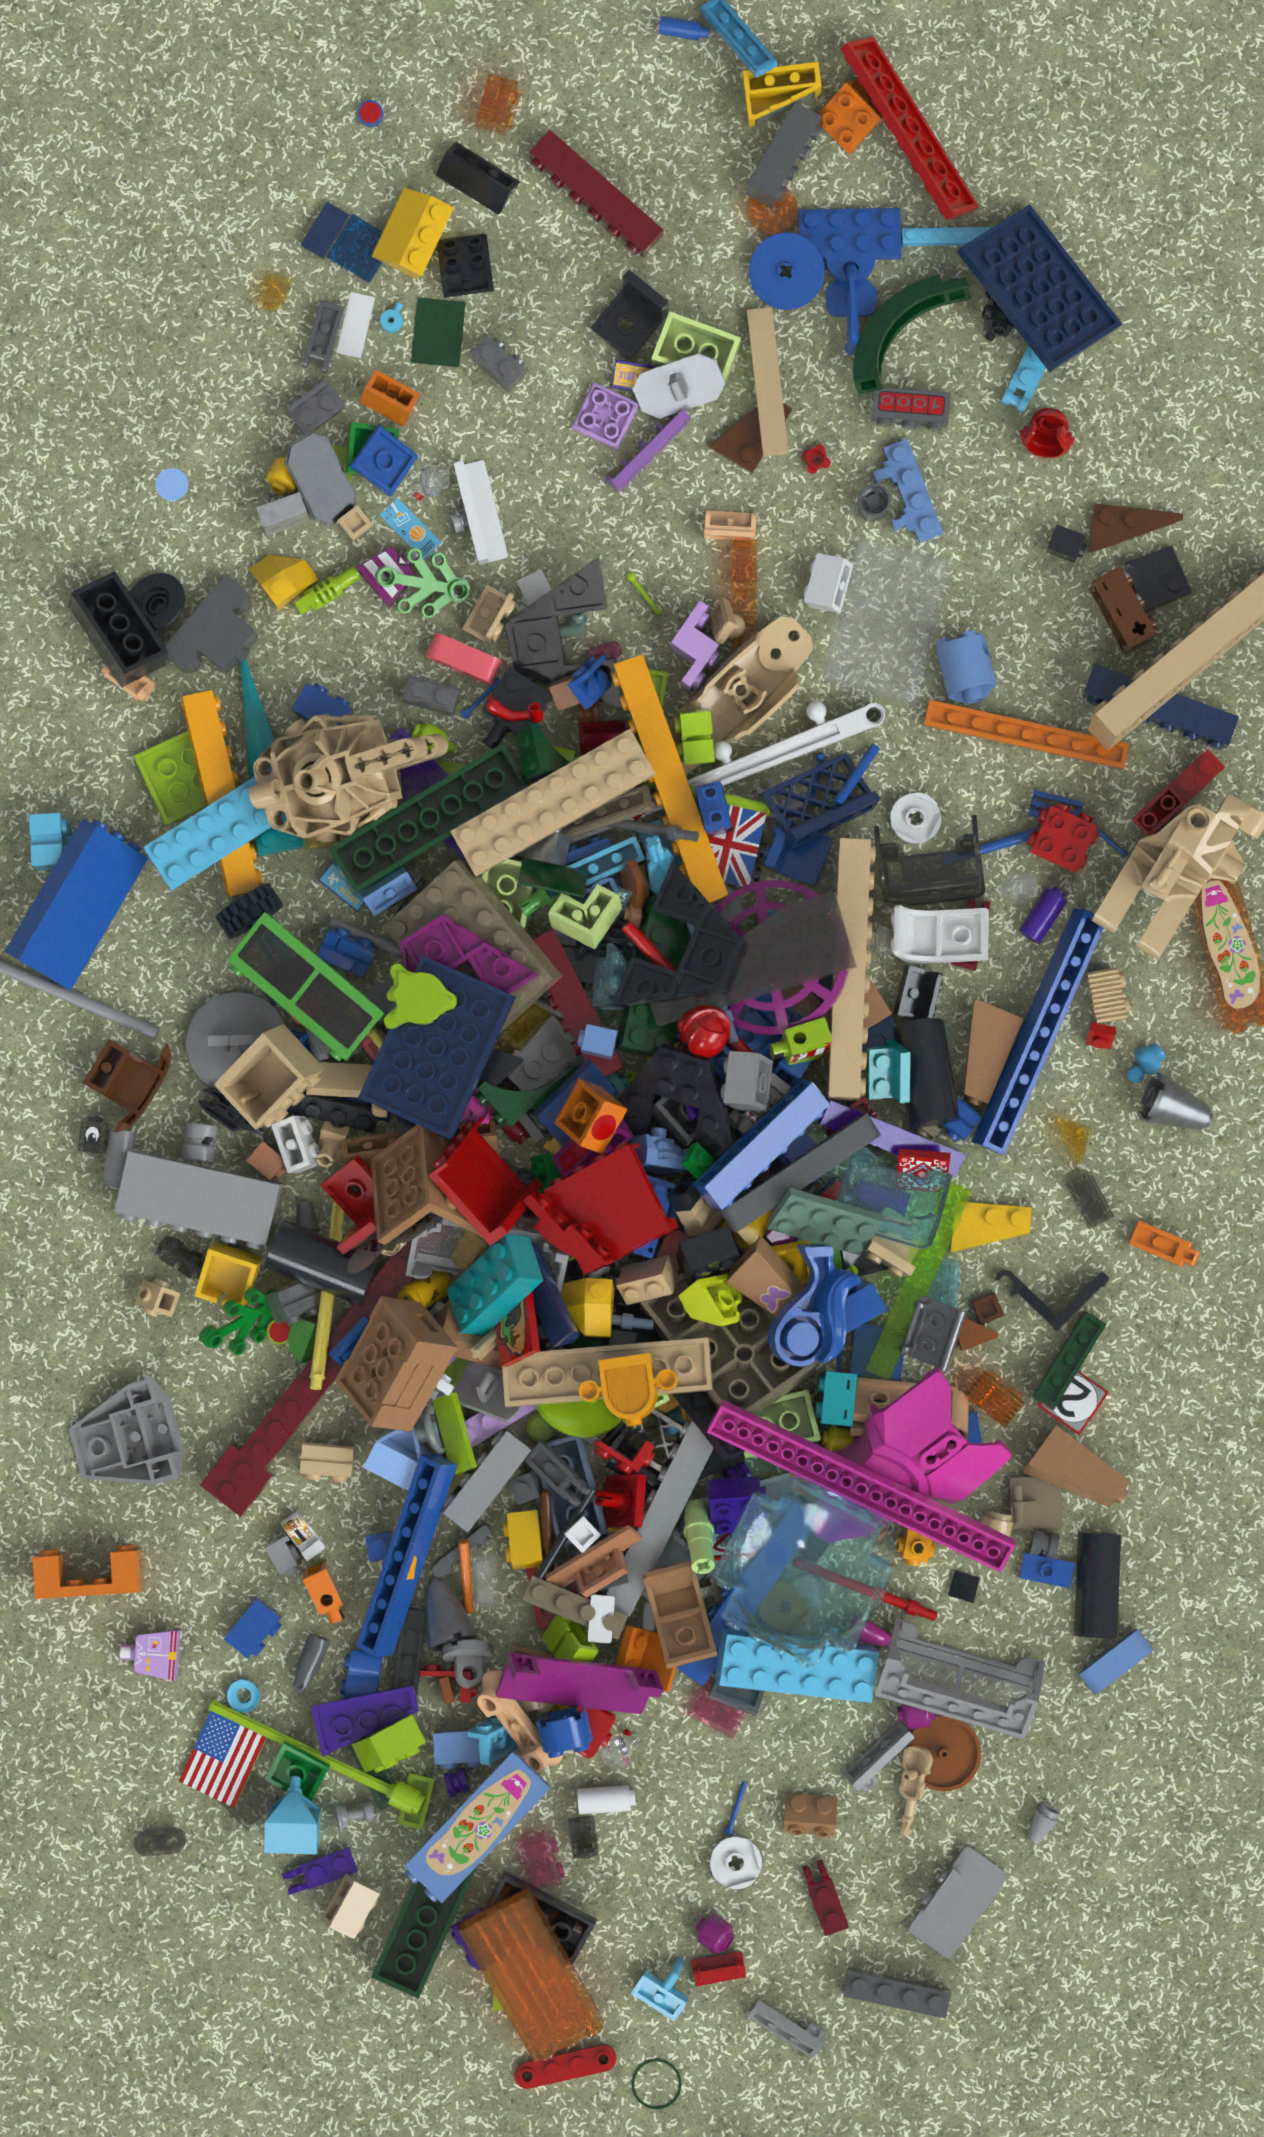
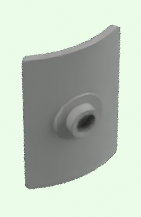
[451,1361,523,1423]

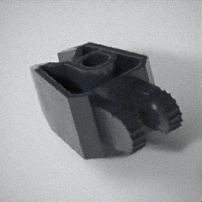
[198,1088,264,1136]

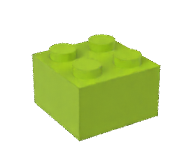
[351,1715,426,1773]

